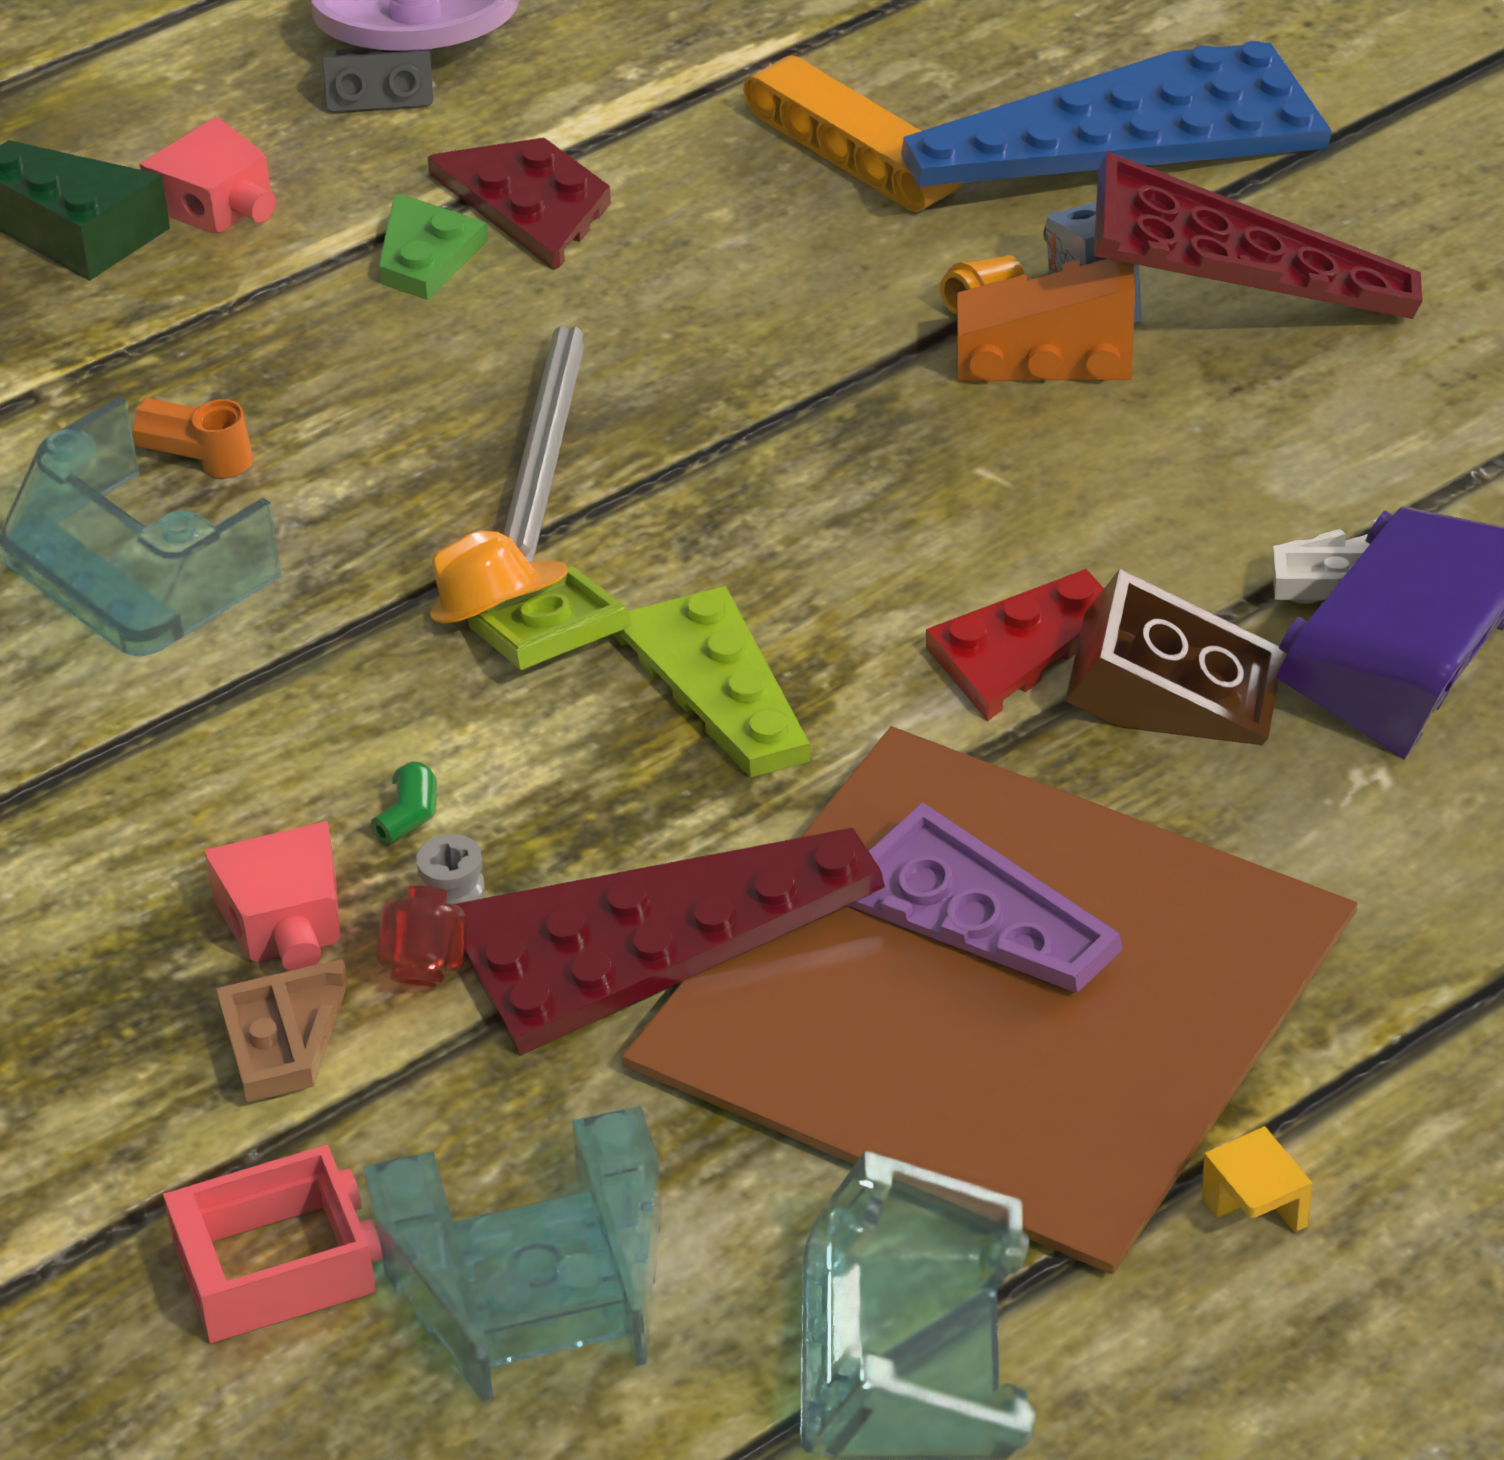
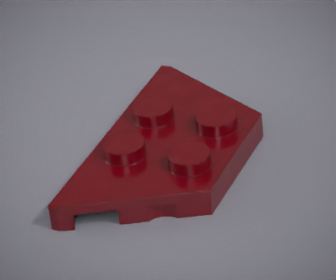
[427,137,611,270]

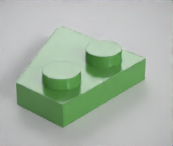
[379,193,488,300]

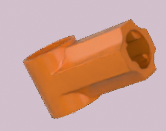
[132,398,254,478]

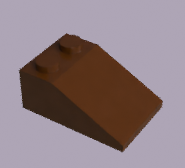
[1065,569,1284,745]

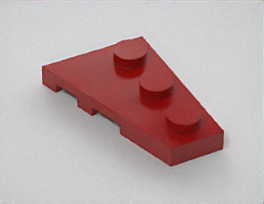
[926,569,1104,721]

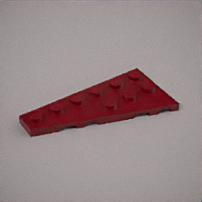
[1094,151,1423,319]
[441,827,885,1056]

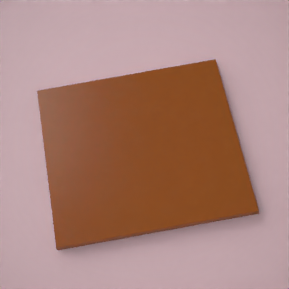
[622,726,1358,1275]

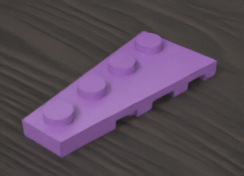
[847,802,1122,993]

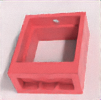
[163,1144,383,1344]

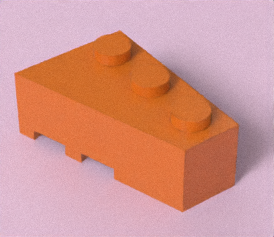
[957,259,1135,381]

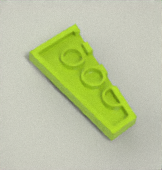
[611,586,810,778]

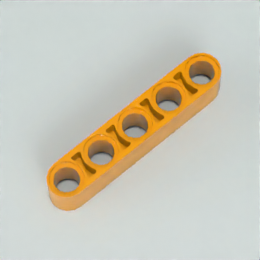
[743,55,964,212]

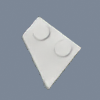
[1272,519,1377,604]

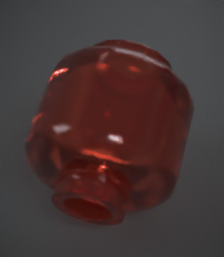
[376,886,468,987]

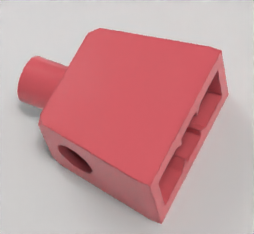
[140,117,276,233]
[205,821,341,971]

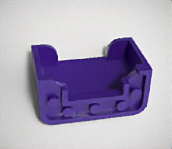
[1275,506,1504,760]

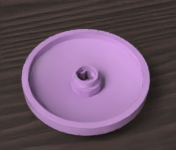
[310,0,519,51]

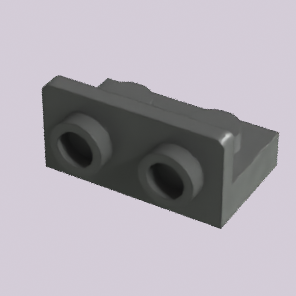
[323,48,433,111]

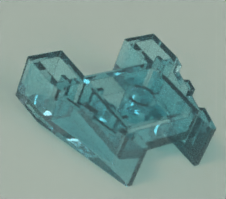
[363,1105,662,1401]

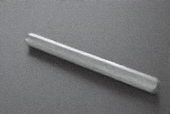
[503,325,584,563]

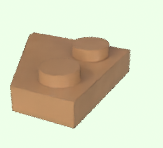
[216,959,348,1103]

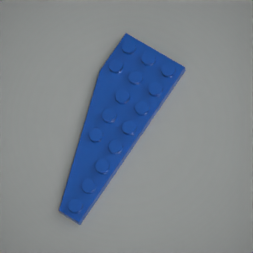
[901,41,1332,187]

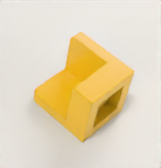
[1201,1126,1312,1232]

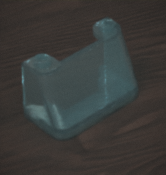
[801,1150,1035,1460]

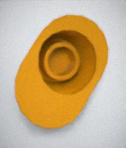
[429,530,569,624]

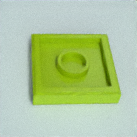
[467,566,631,670]

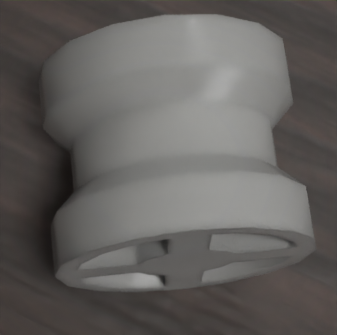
[416,834,486,917]

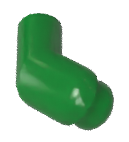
[371,761,437,846]

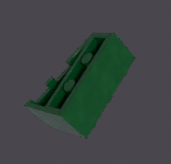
[0,140,170,281]

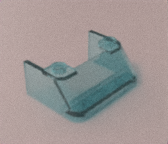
[0,396,281,656]

